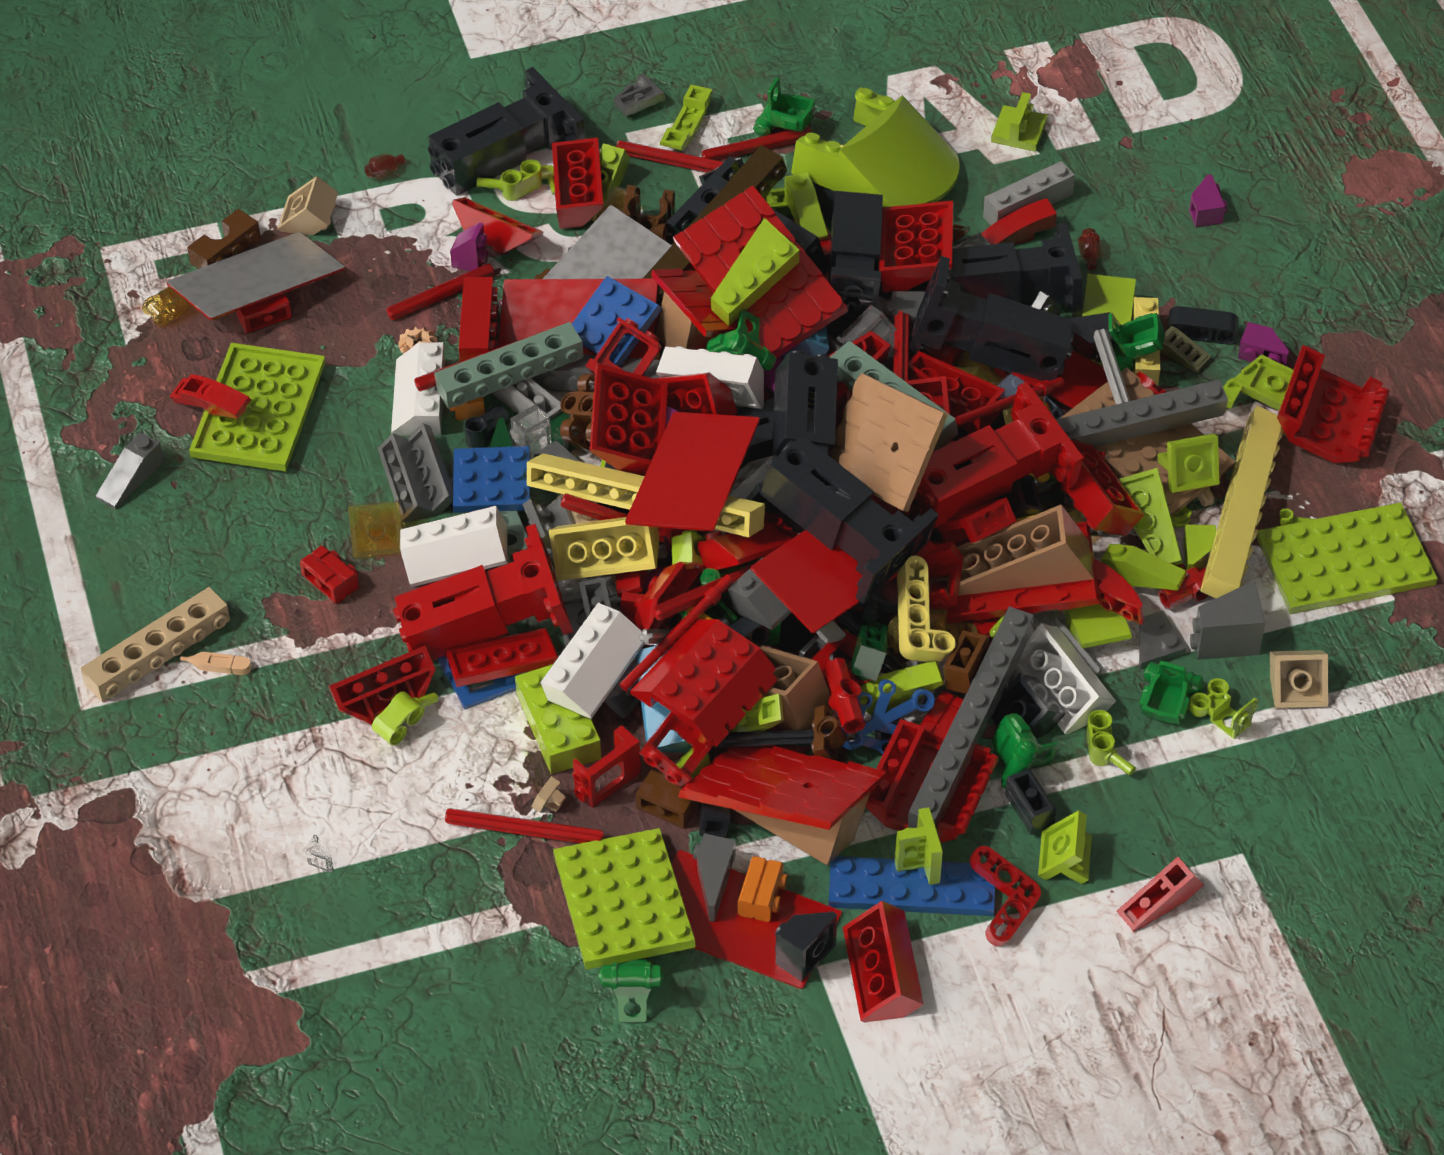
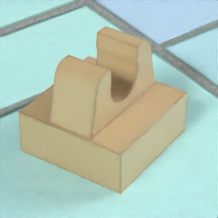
[531,776,566,813]

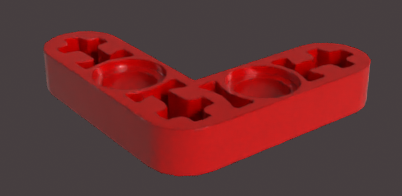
[969,846,1041,947]

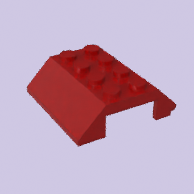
[1277,345,1390,463]
[630,619,778,746]
[866,719,999,843]

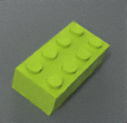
[515,664,601,775]

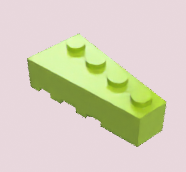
[711,218,799,326]

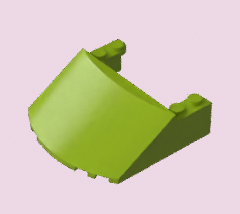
[791,87,960,207]

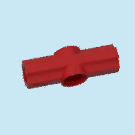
[1158,567,1209,609]
[824,658,866,734]

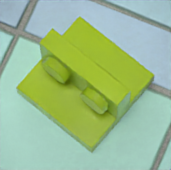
[991,92,1048,152]
[1158,434,1220,493]
[895,807,943,885]
[1038,810,1092,884]

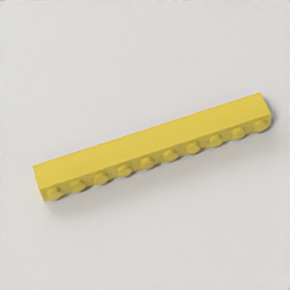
[1200,406,1284,598]
[527,453,765,537]

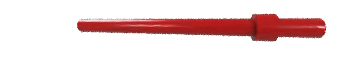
[954,377,1064,426]
[619,574,734,691]

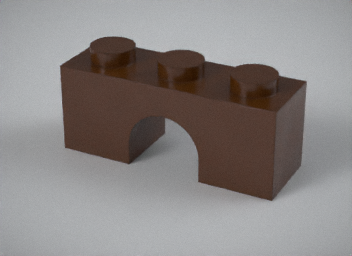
[187,208,261,269]

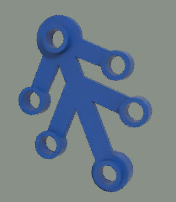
[843,679,935,754]

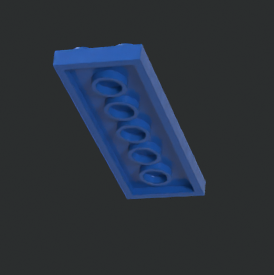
[828,856,995,916]

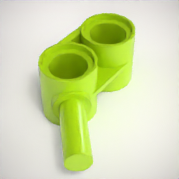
[477,159,542,201]
[372,691,438,746]
[1086,710,1136,776]

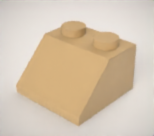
[277,176,338,235]
[1270,650,1328,708]

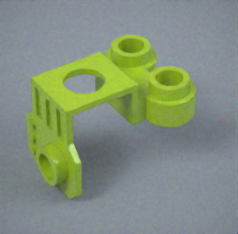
[1189,678,1259,739]

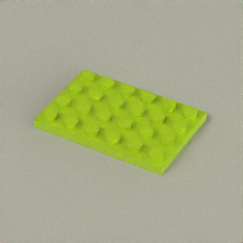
[189,343,326,471]
[1256,502,1438,614]
[553,828,695,970]

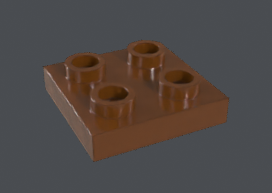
[811,705,848,764]

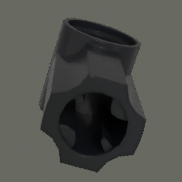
[465,404,510,448]

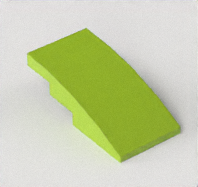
[1078,274,1136,367]
[1063,604,1132,649]

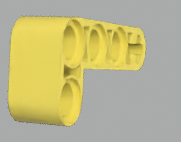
[897,556,955,663]

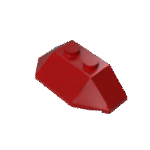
[452,197,544,253]
[634,561,704,649]
[328,646,436,726]

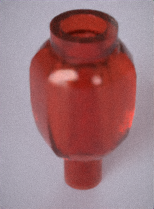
[364,154,405,179]
[1078,228,1102,270]

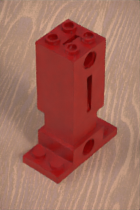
[912,381,1084,528]
[393,524,574,661]

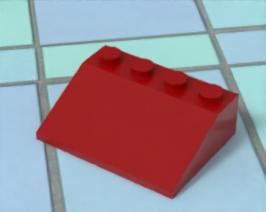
[879,201,954,293]
[590,363,668,476]

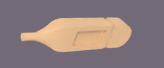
[180,652,251,675]

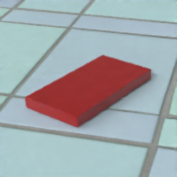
[445,628,558,687]

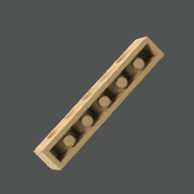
[80,587,230,702]

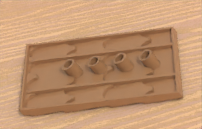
[828,373,948,512]

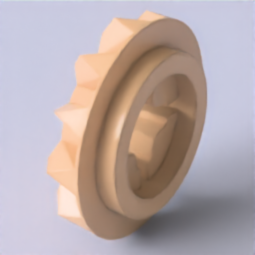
[398,326,437,354]

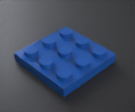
[572,276,662,367]
[453,446,530,513]

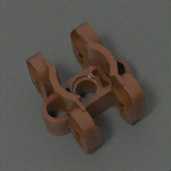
[623,185,676,245]
[560,373,595,452]

